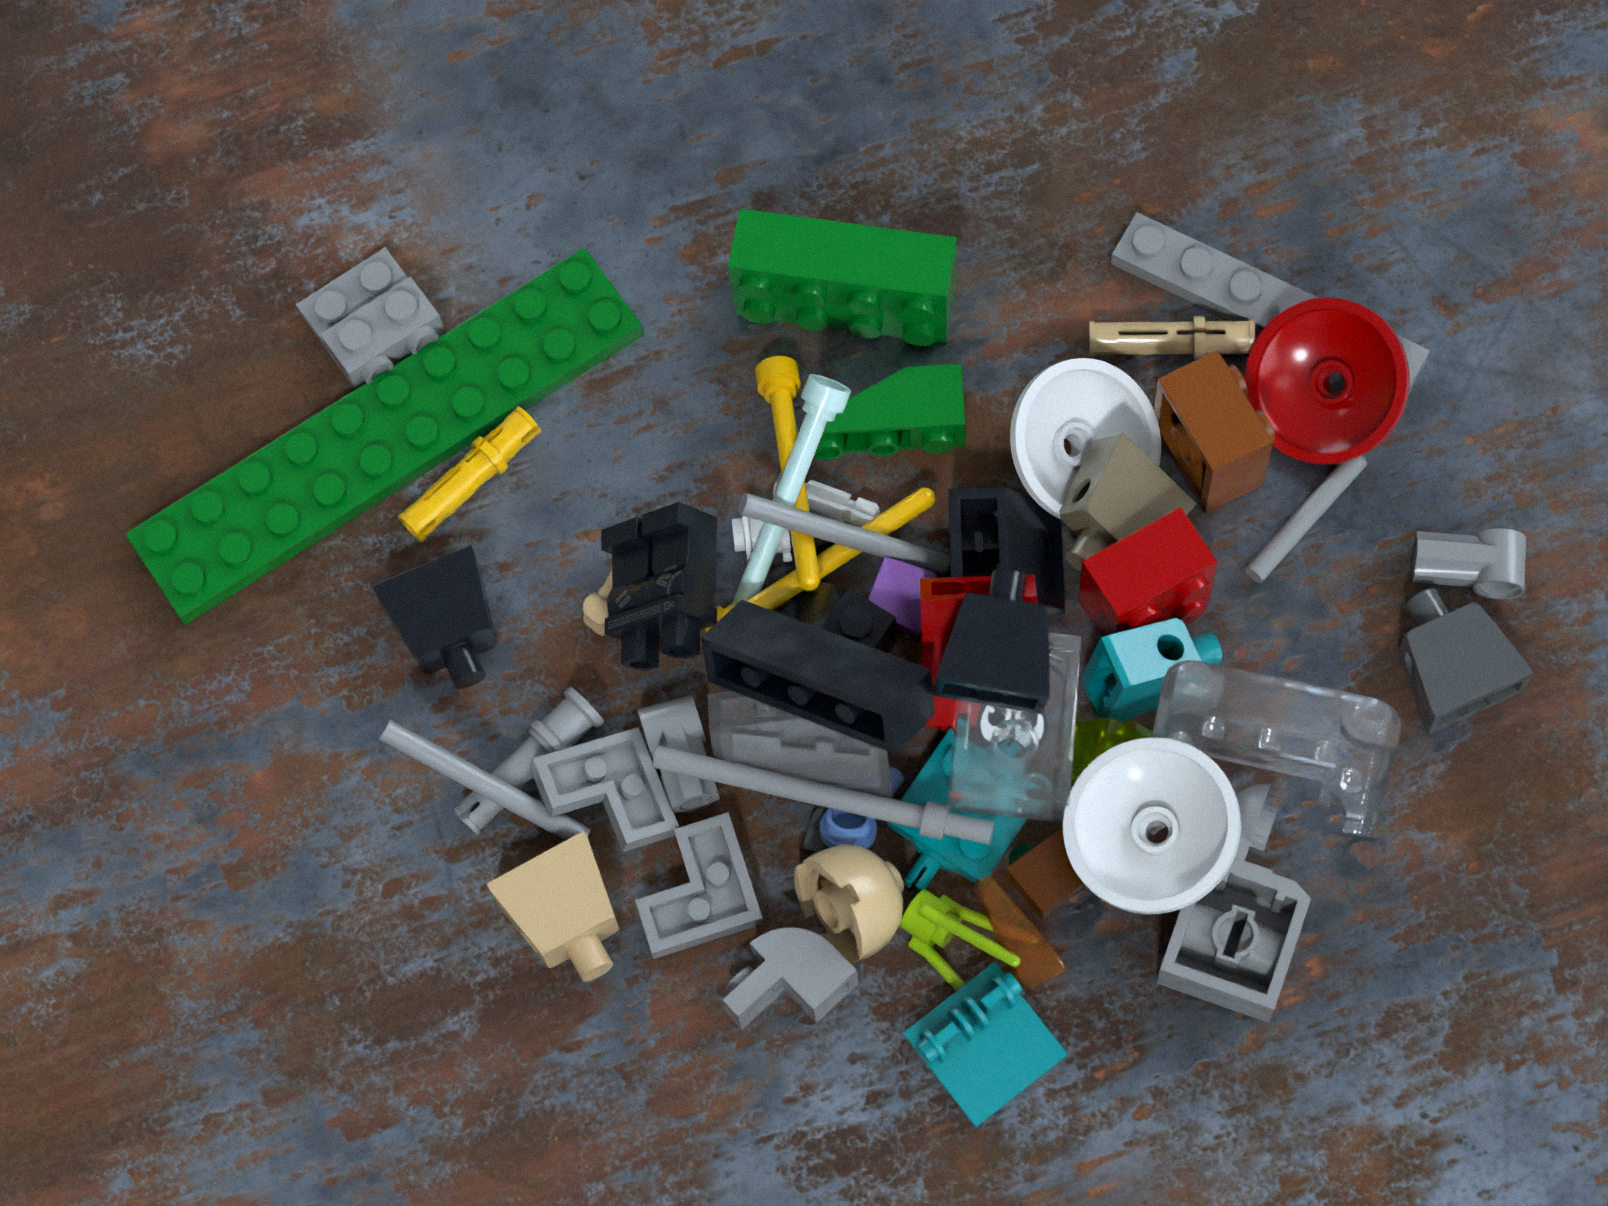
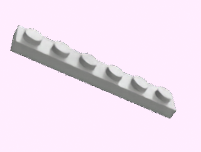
[1111,212,1430,392]

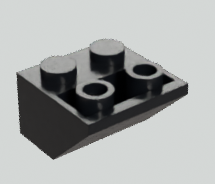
[948,487,1065,615]

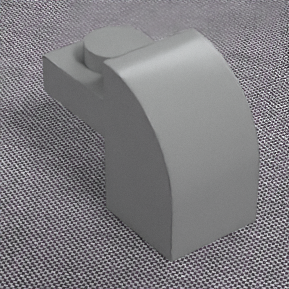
[722,927,859,1030]

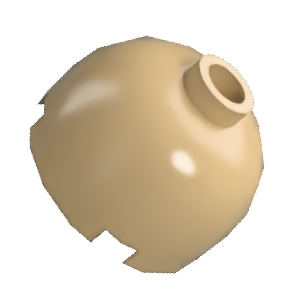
[794,844,904,964]

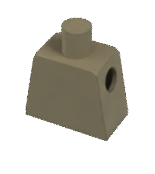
[1059,432,1197,572]

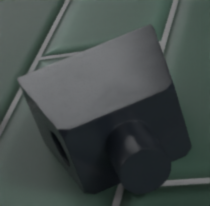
[372,545,497,689]
[932,569,1050,715]

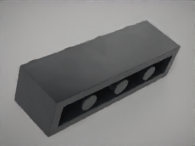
[701,600,935,755]

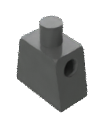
[1399,588,1533,735]

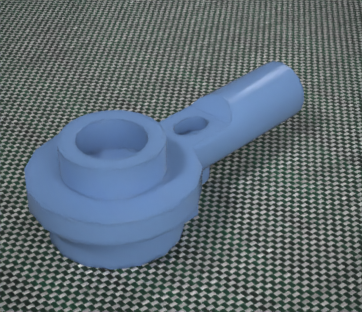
[820,767,904,849]

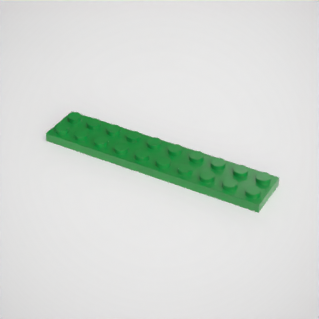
[125,247,645,625]

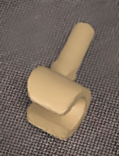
[583,569,613,636]

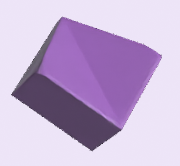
[868,556,938,637]

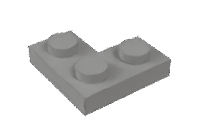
[530,727,680,852]
[635,812,764,959]

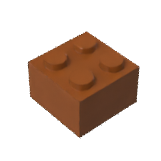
[1154,350,1275,514]

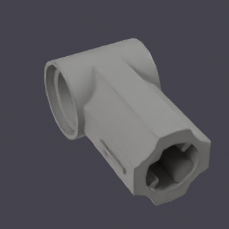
[1411,528,1527,599]
[637,693,720,813]

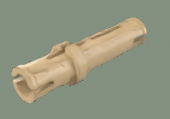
[1089,316,1255,360]

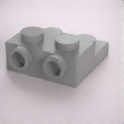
[296,247,446,390]

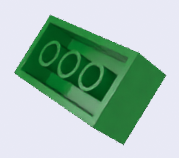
[728,208,957,346]

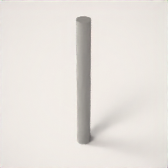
[738,493,950,575]
[378,719,591,841]

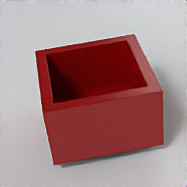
[1079,507,1217,637]

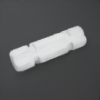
[773,473,879,527]

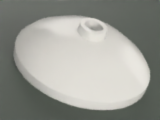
[1010,358,1161,519]
[1063,737,1241,914]

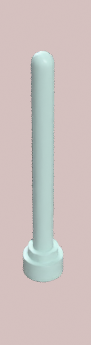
[732,374,851,606]

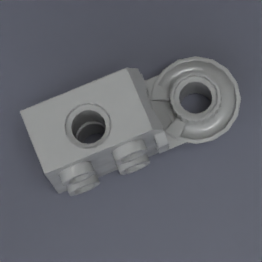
[1157,784,1311,1023]

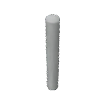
[1245,456,1367,583]

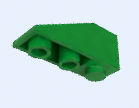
[799,364,965,460]

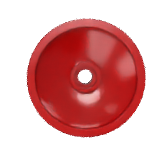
[1244,298,1410,465]

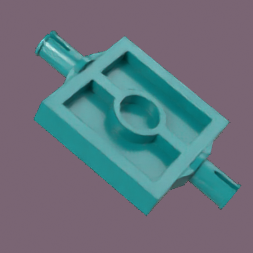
[886,728,1046,894]

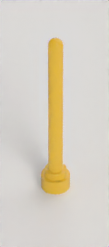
[755,356,820,591]
[705,487,935,633]

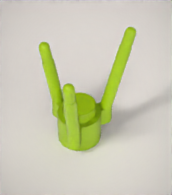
[900,889,1037,991]

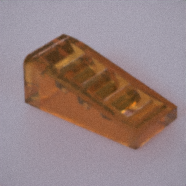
[973,875,1068,990]

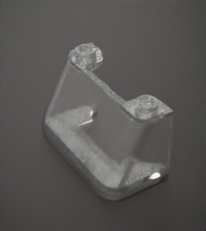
[1152,660,1401,838]

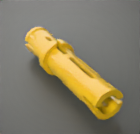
[397,406,542,542]

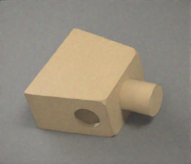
[487,831,620,982]

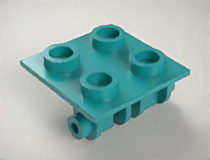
[903,962,1068,1128]

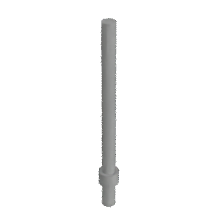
[653,745,995,845]

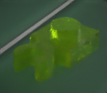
[1060,717,1153,783]

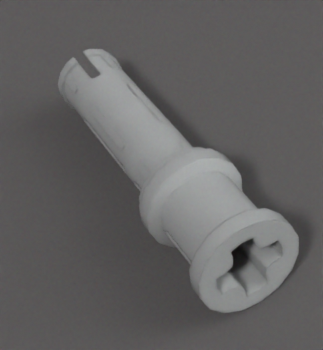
[452,686,604,836]

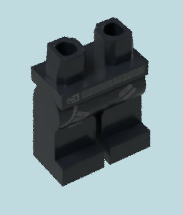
[601,502,717,672]

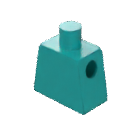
[1080,618,1222,729]

